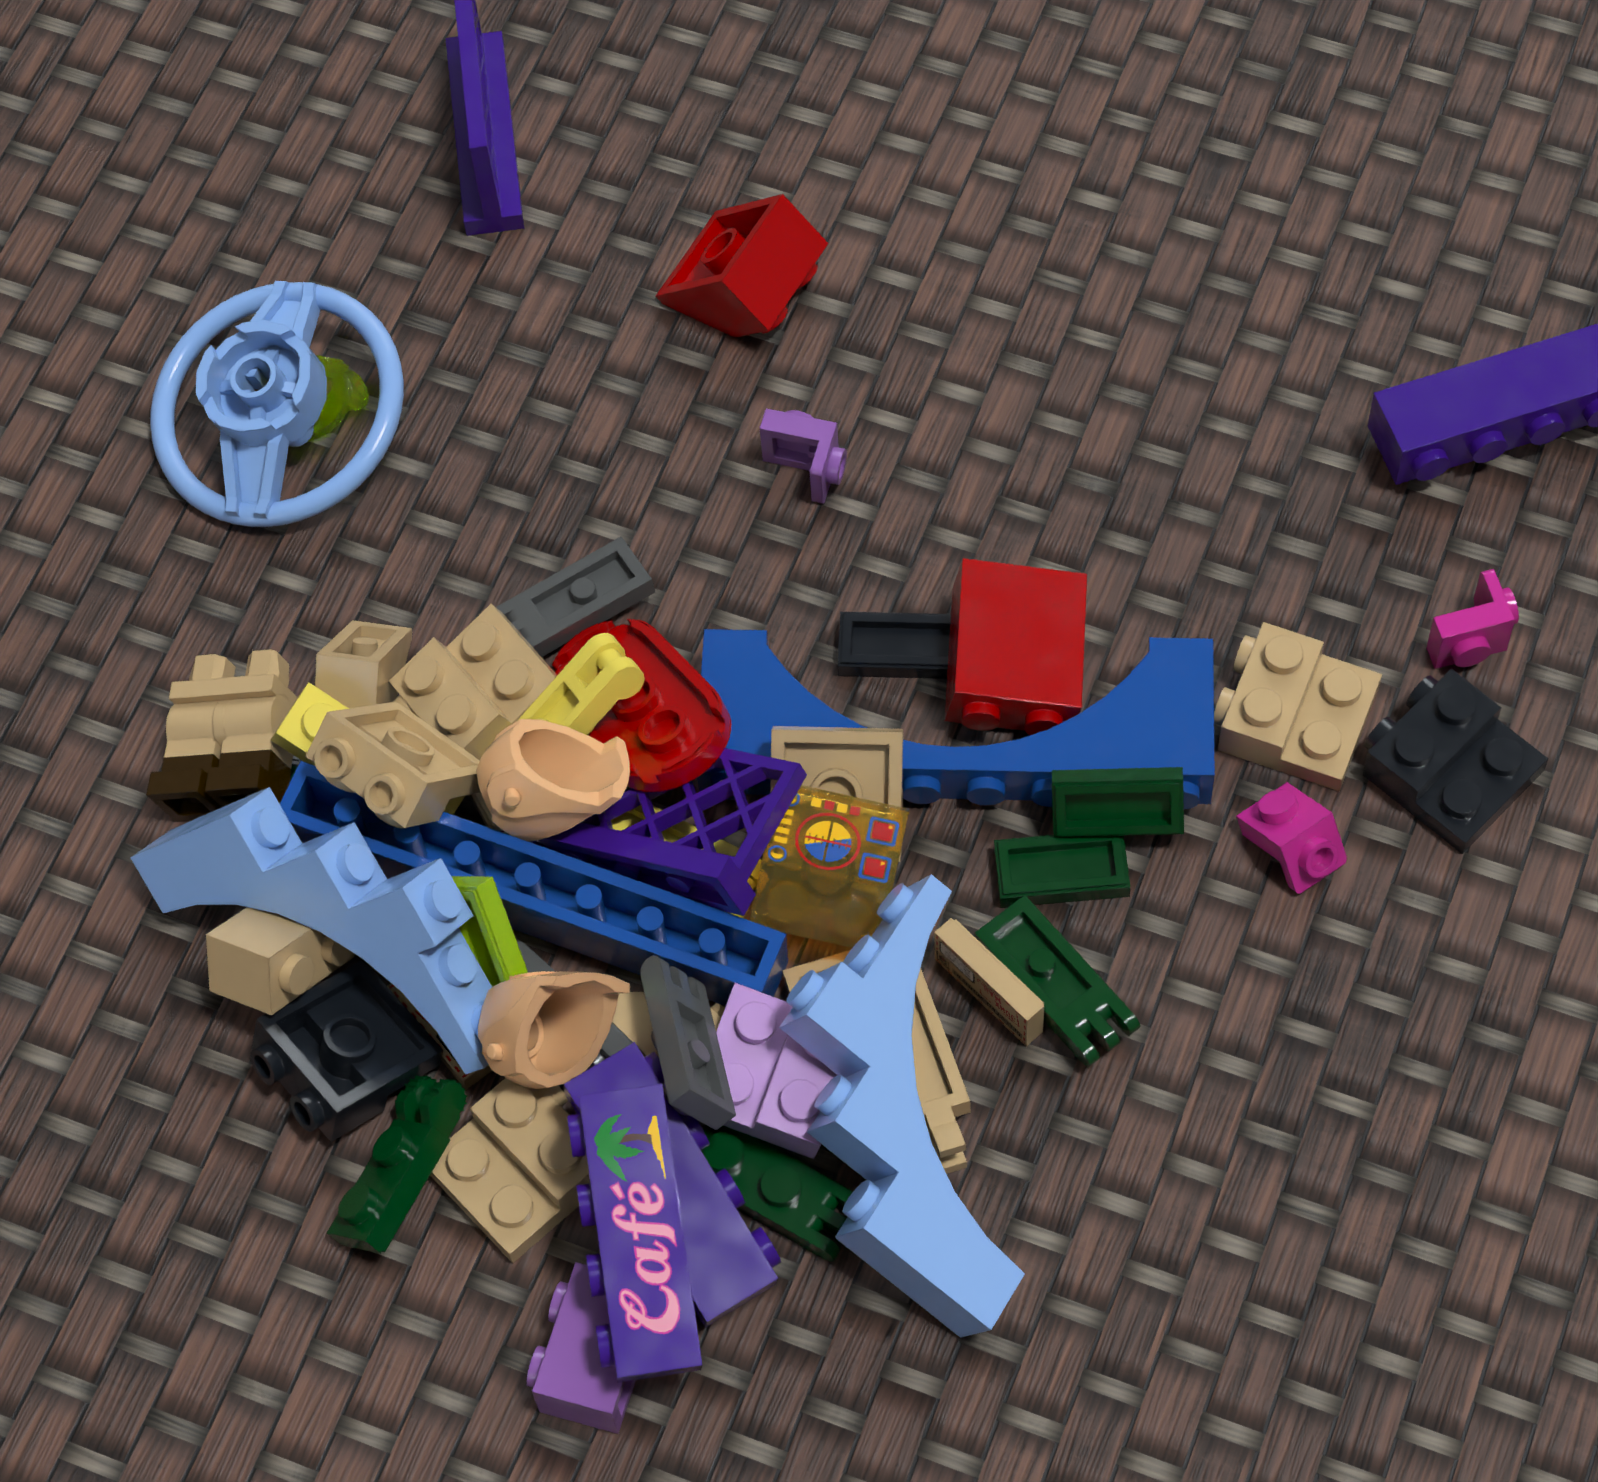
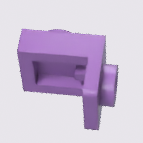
[760,408,847,504]

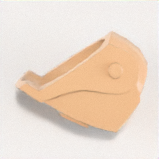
[476,719,630,842]
[478,971,630,1089]

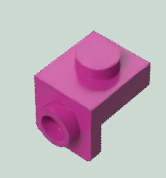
[1426,569,1519,669]
[1236,782,1347,894]

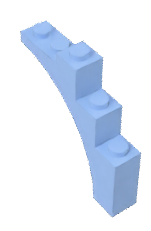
[130,787,492,1075]
[779,874,1025,1338]

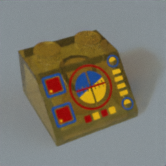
[749,785,909,948]

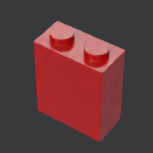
[944,558,1087,735]

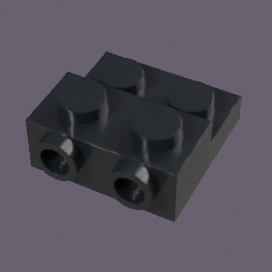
[1363,669,1549,854]
[250,960,443,1142]

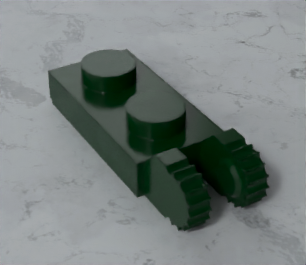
[327,1076,467,1254]

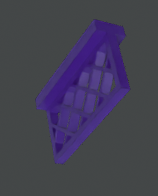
[445,0,525,236]
[530,748,807,916]

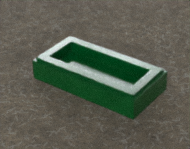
[1052,767,1184,837]
[994,835,1131,908]

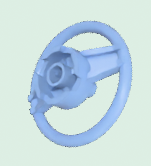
[150,281,404,527]

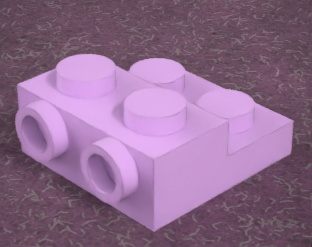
[716,983,837,1159]

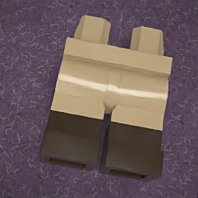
[146,649,298,822]

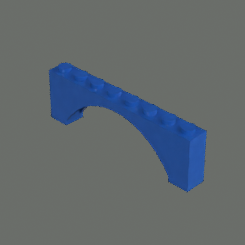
[697,629,1215,809]

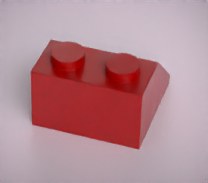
[655,194,829,338]

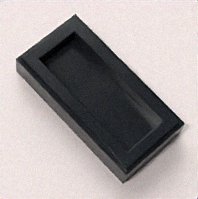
[838,611,951,679]

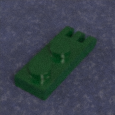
[974,895,1141,1067]
[701,1125,853,1262]

